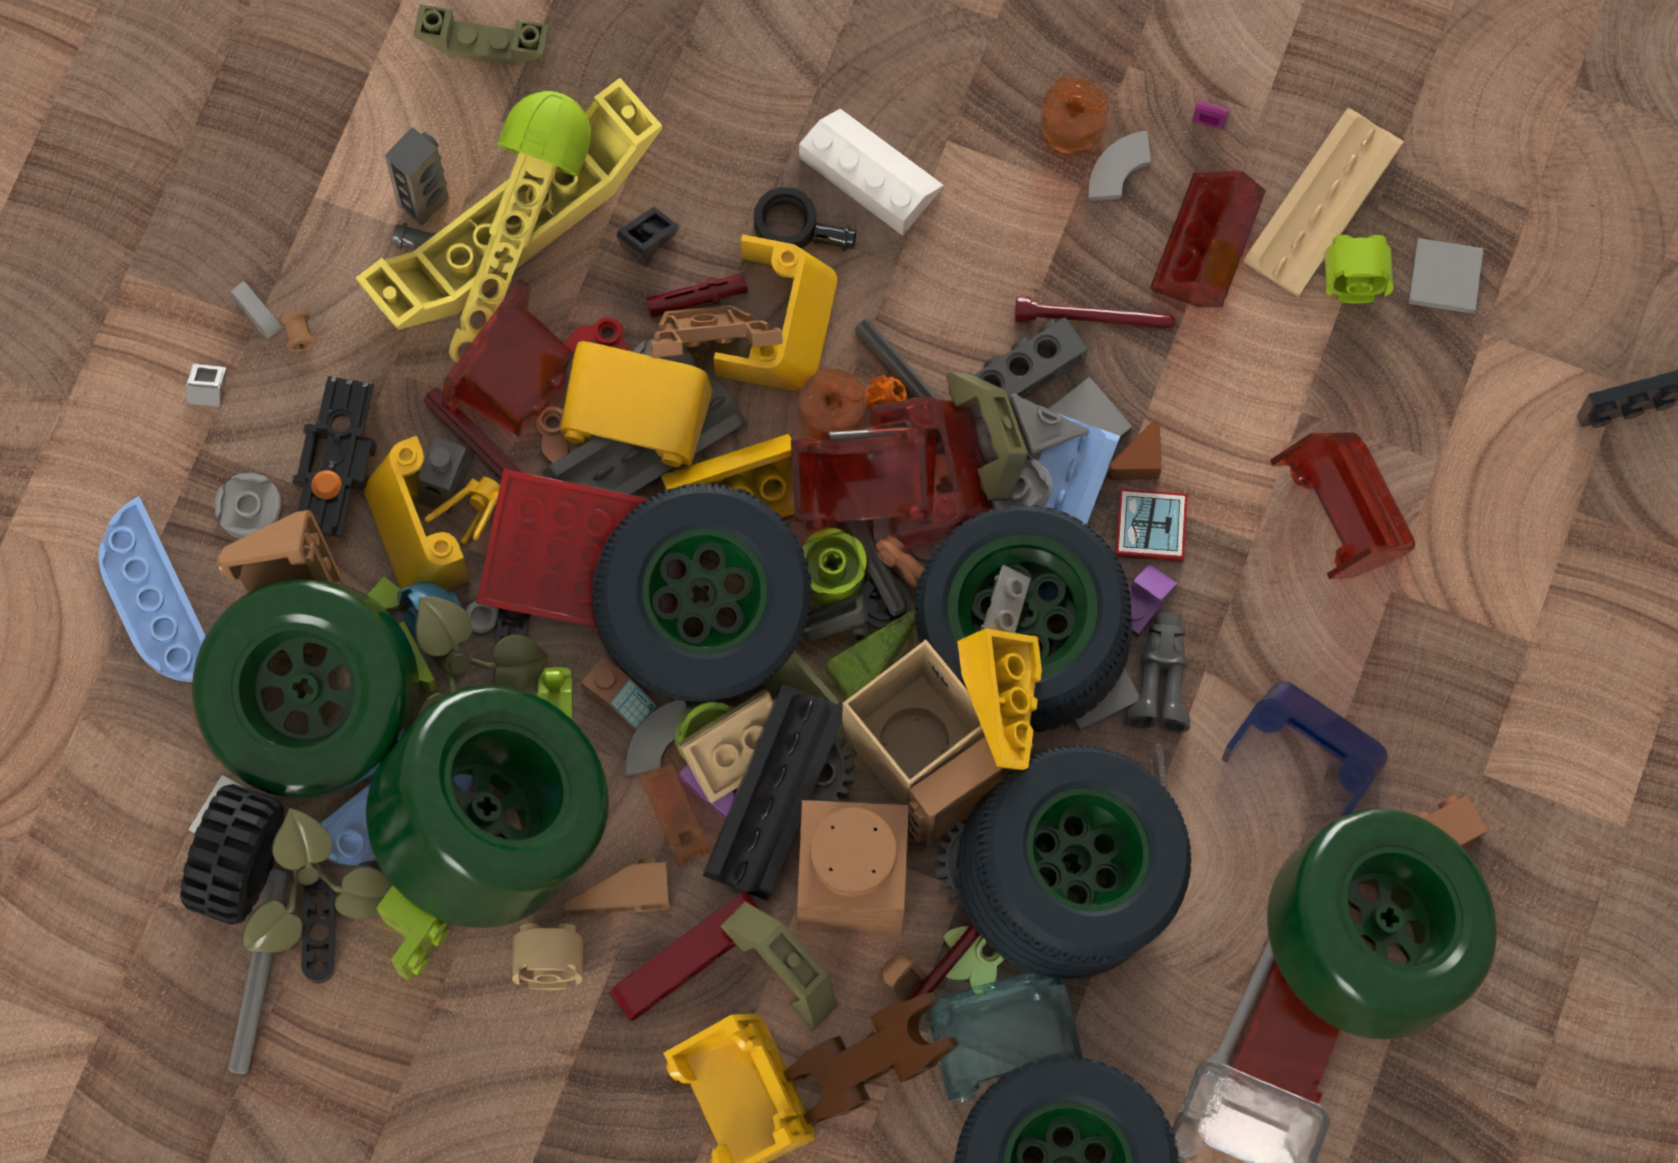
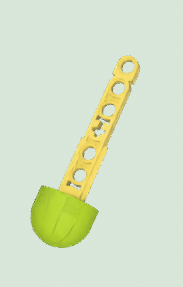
[449,91,591,367]

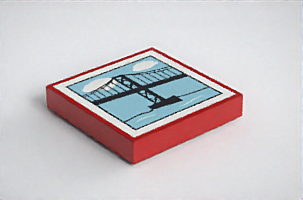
[1115,489,1188,562]

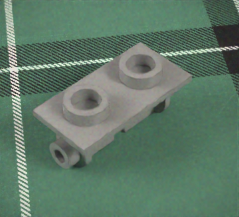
[980,565,1031,633]

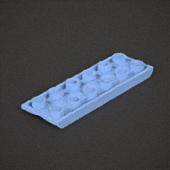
[1023,413,1120,612]

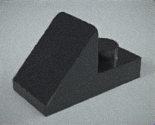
[616,207,679,266]

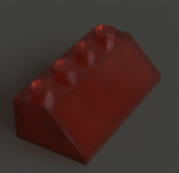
[1150,171,1266,307]

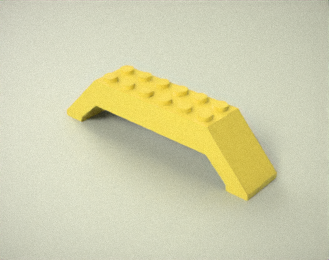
[356,78,662,330]

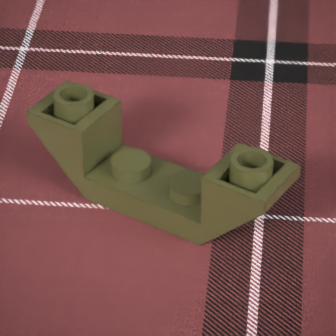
[413,4,549,65]
[945,372,1028,501]
[720,902,838,1030]

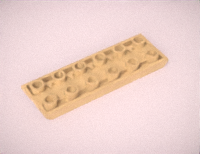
[1243,108,1404,298]

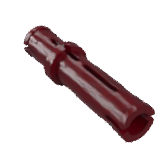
[646,272,748,318]

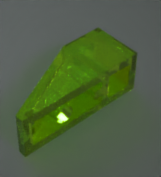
[826,610,916,701]

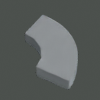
[1088,131,1151,202]
[626,700,686,777]

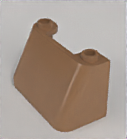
[218,510,346,659]

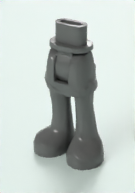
[1125,612,1190,733]

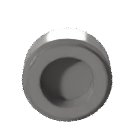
[466,601,498,636]

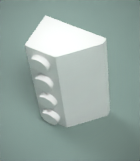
[799,109,944,236]

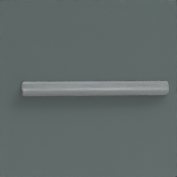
[229,870,288,1075]

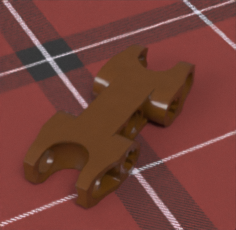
[783,993,959,1124]

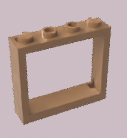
[907,737,1034,849]

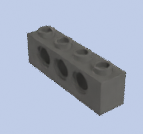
[385,127,449,225]
[959,317,1088,430]

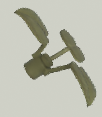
[415,597,548,716]
[243,809,392,953]

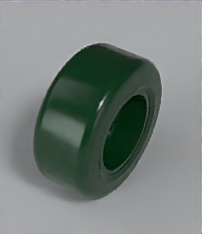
[192,579,419,798]
[1267,808,1497,1039]

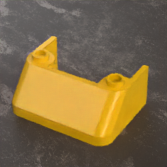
[714,234,837,393]

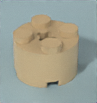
[512,923,583,990]

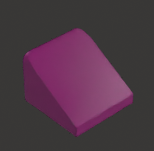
[1192,99,1229,129]

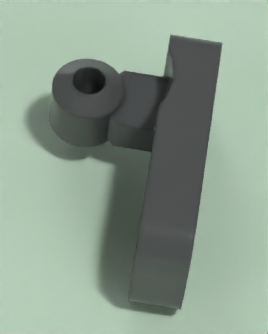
[803,594,869,644]

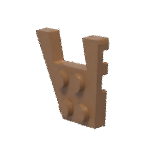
[651,305,783,358]

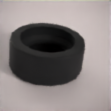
[754,187,816,249]

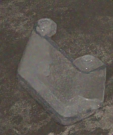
[1170,1060,1330,1163]

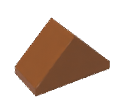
[1107,419,1162,480]

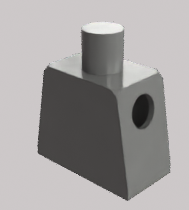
[417,437,474,514]

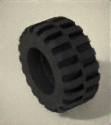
[180,784,284,925]

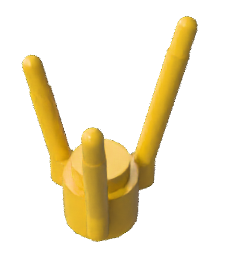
[424,477,500,545]

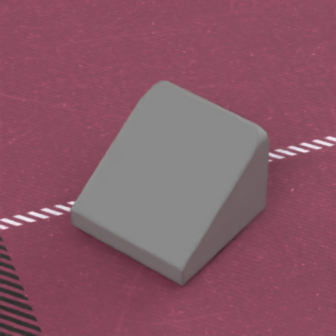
[186,364,226,407]

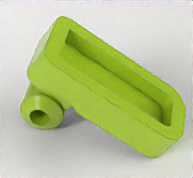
[538,667,573,720]

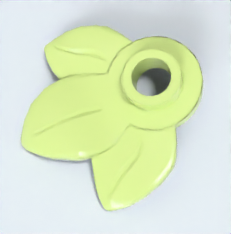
[943,926,1004,994]

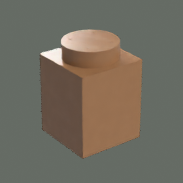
[797,800,909,935]

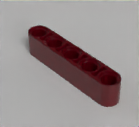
[609,891,760,1021]

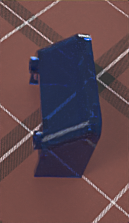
[1221,682,1388,817]

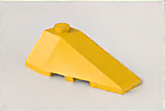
[957,628,1042,770]

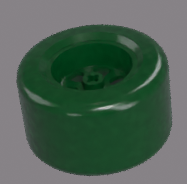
[366,685,609,928]

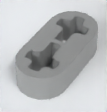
[230,281,281,339]

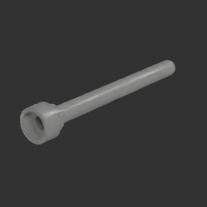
[1201,941,1275,1083]

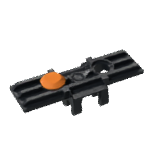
[292,376,377,537]

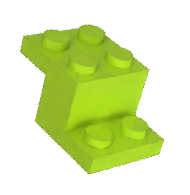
[376,885,450,981]

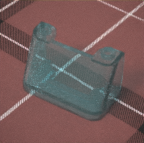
[923,972,1083,1101]

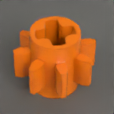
[865,374,907,418]

